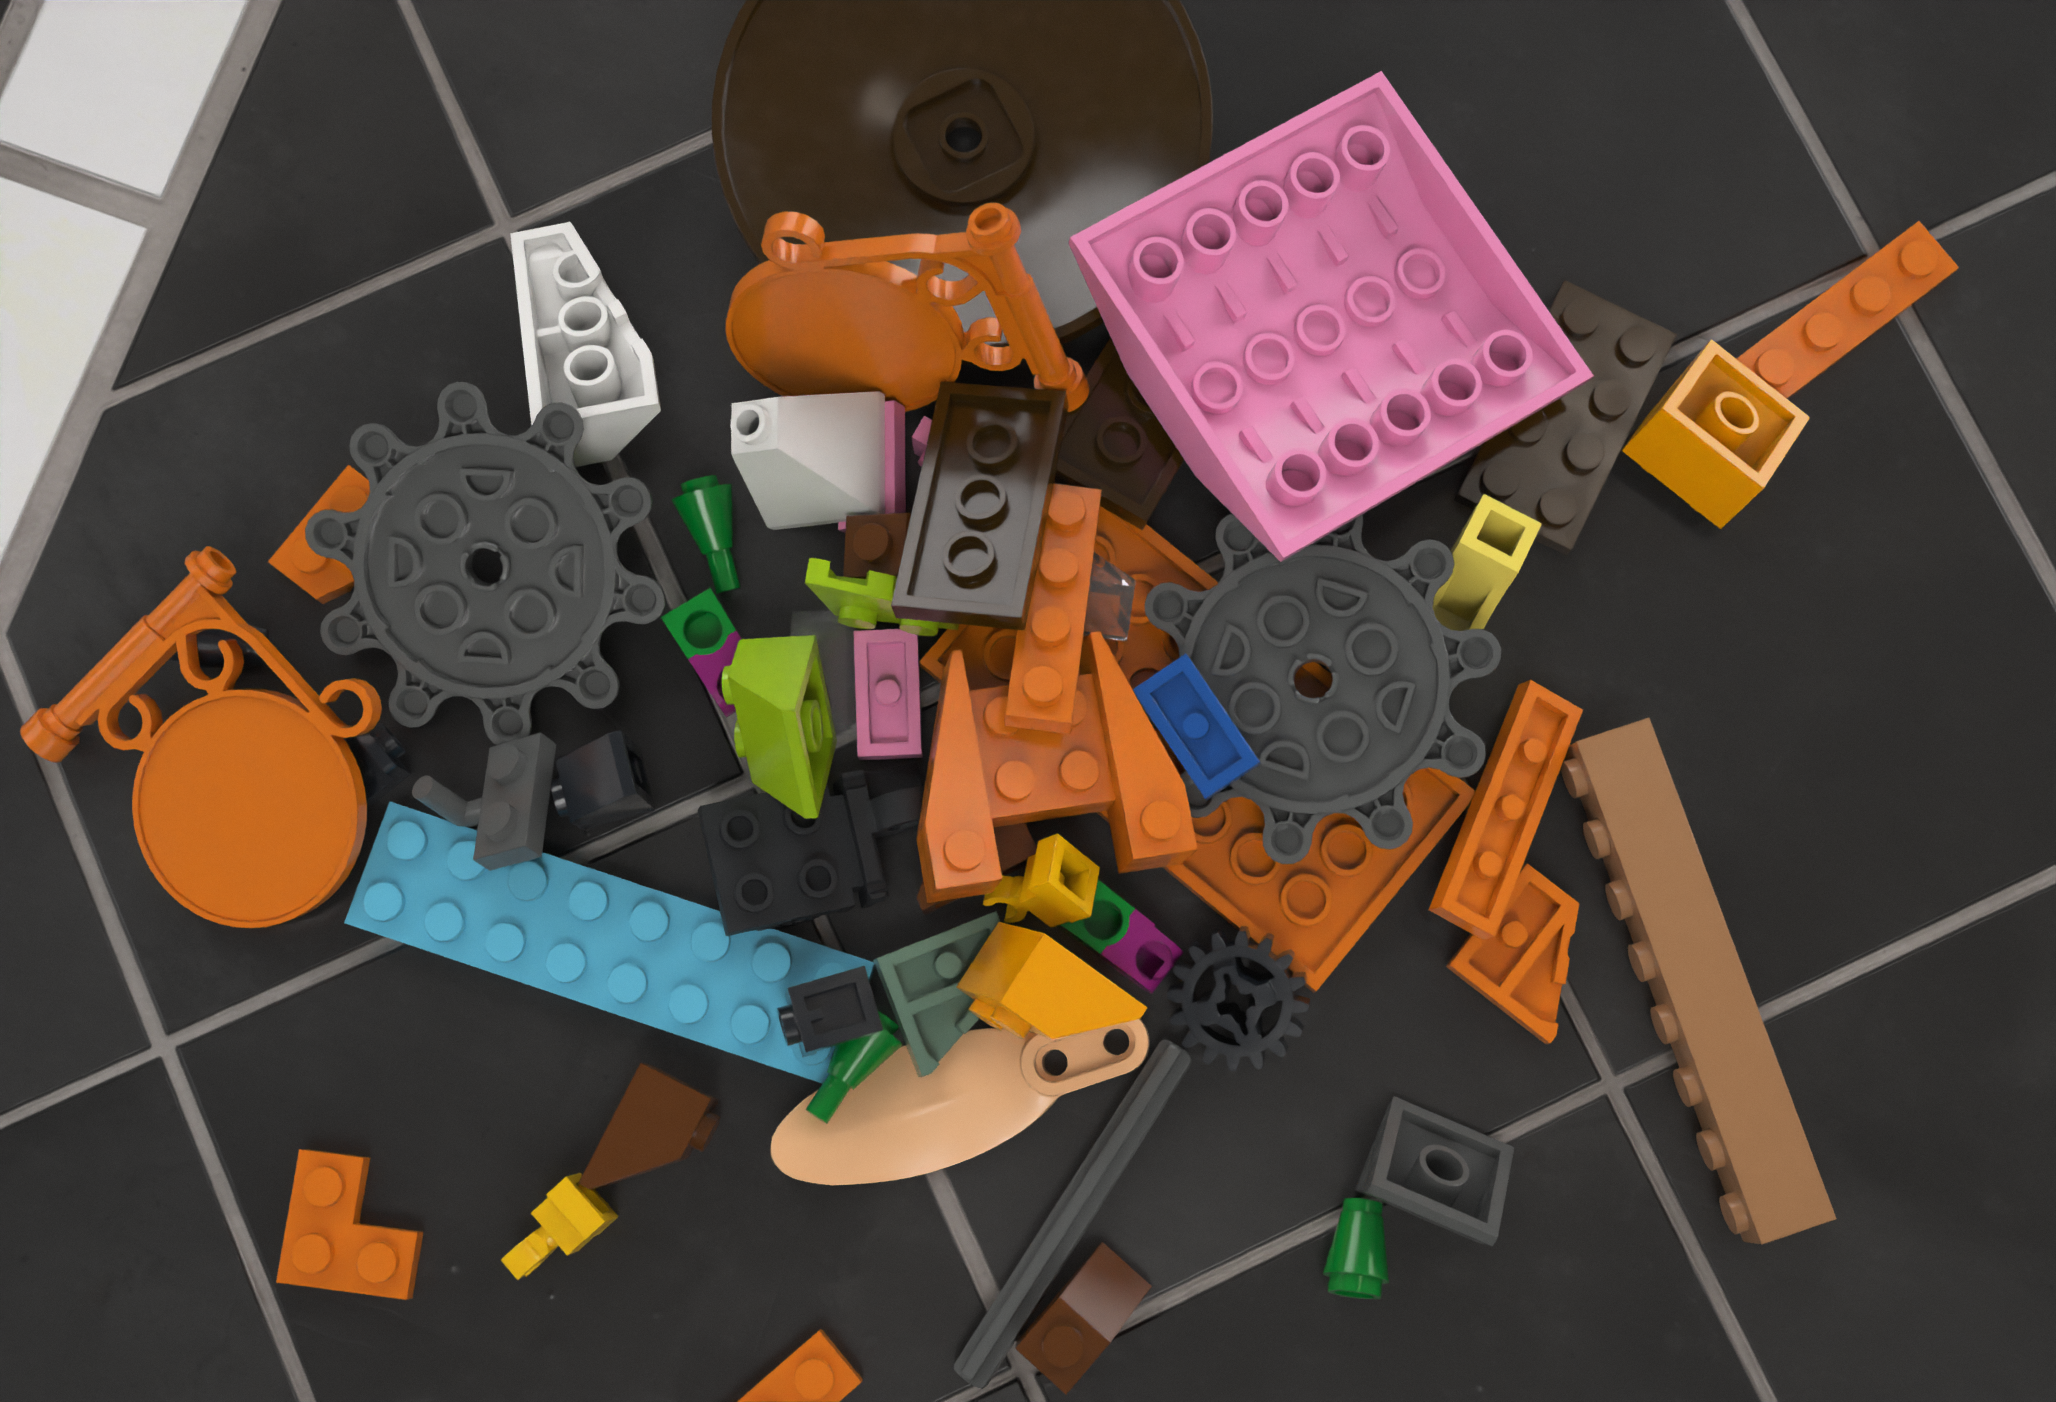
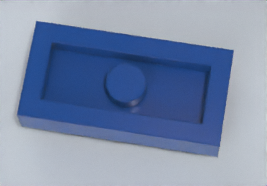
[1132,653,1261,800]

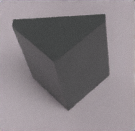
[1355,1096,1514,1246]

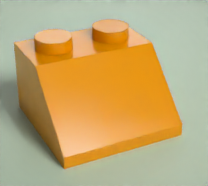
[1622,339,1810,529]
[956,922,1148,1039]

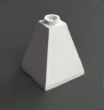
[731,391,885,530]

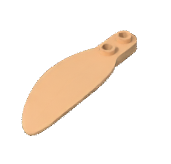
[770,1019,1150,1185]

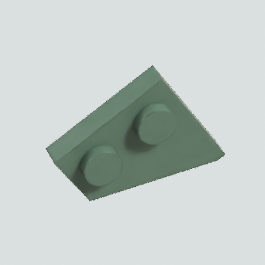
[873,911,1000,1077]

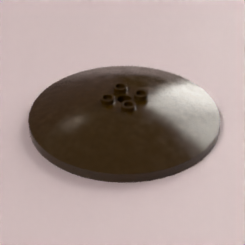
[712,0,1213,364]

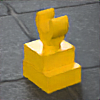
[983,833,1100,928]
[501,1173,619,1280]

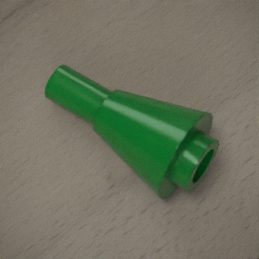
[671,475,741,594]
[805,1011,903,1124]

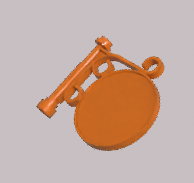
[726,203,1089,412]
[20,546,382,928]

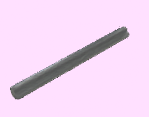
[954,1039,1193,1389]

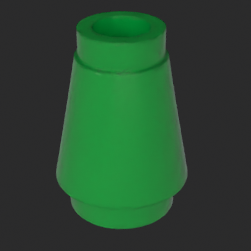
[1323,1198,1389,1299]

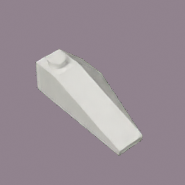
[510,222,661,467]

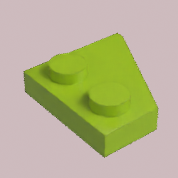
[805,558,959,636]

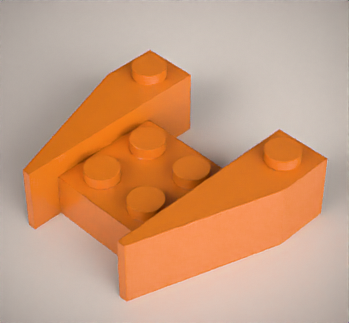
[916,631,1198,903]

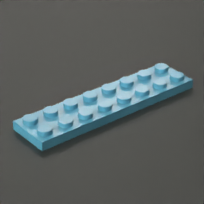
[344,802,875,1084]

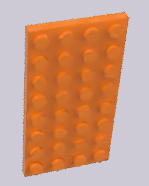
[919,506,1476,993]

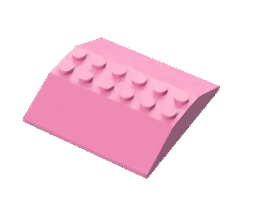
[1068,71,1594,562]

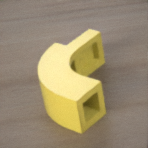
[1433,494,1542,631]

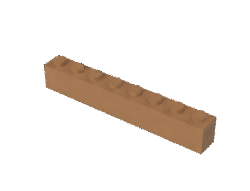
[1561,718,1837,1245]

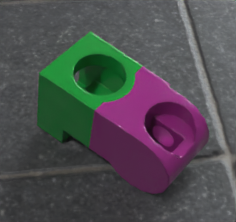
[661,588,741,718]
[1056,880,1183,994]

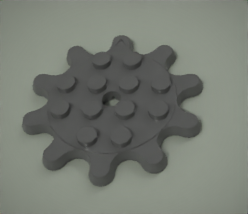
[305,382,666,745]
[1138,514,1501,864]

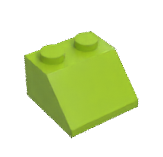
[722,635,837,819]

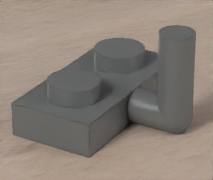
[412,732,556,871]

